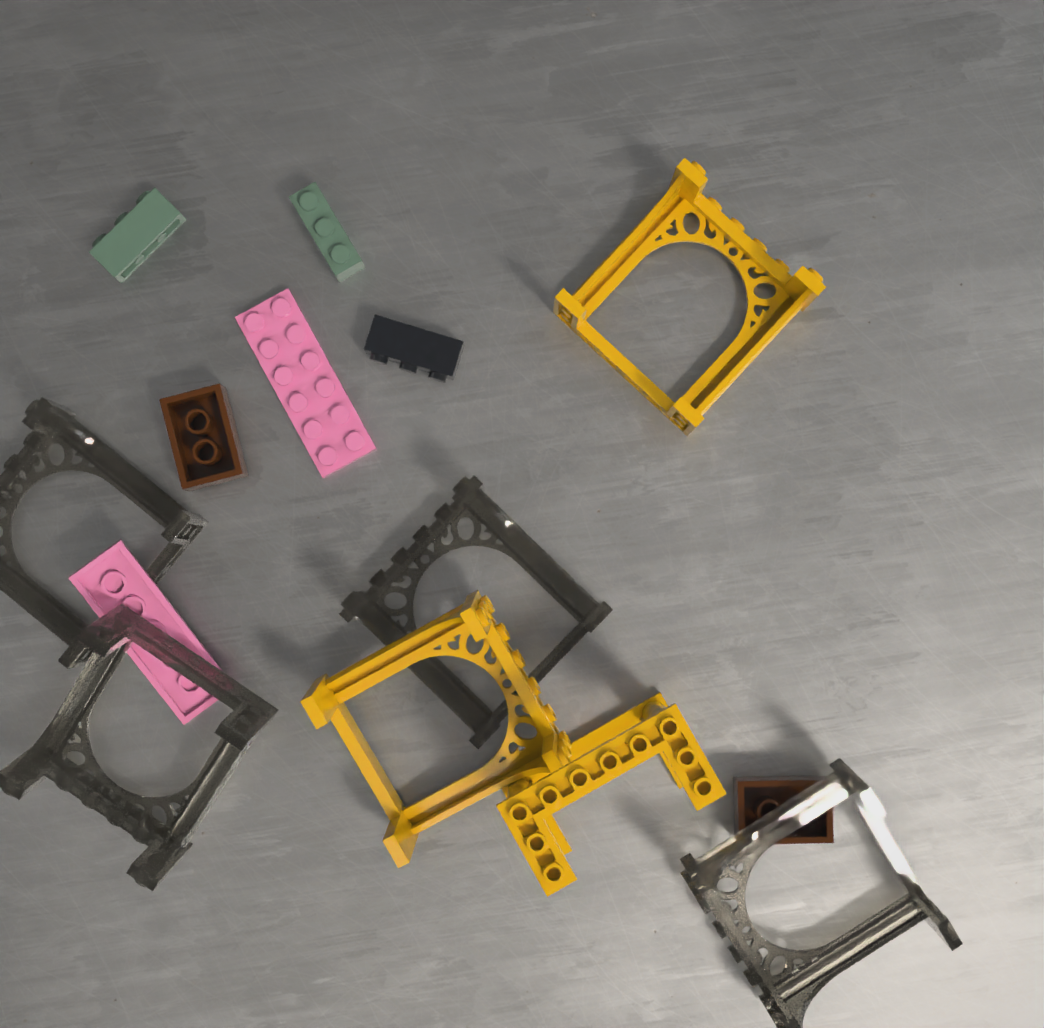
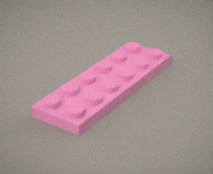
[235,288,377,478]
[68,539,234,725]

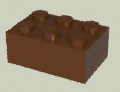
[159,383,249,492]
[733,776,834,845]

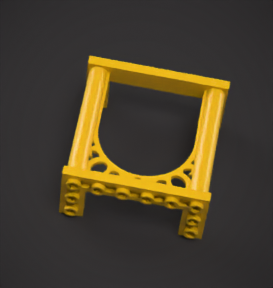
[553,158,826,436]
[300,590,572,868]
[496,692,727,897]

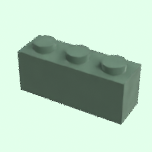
[289,182,365,283]
[89,187,187,283]

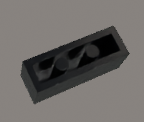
[364,314,464,383]

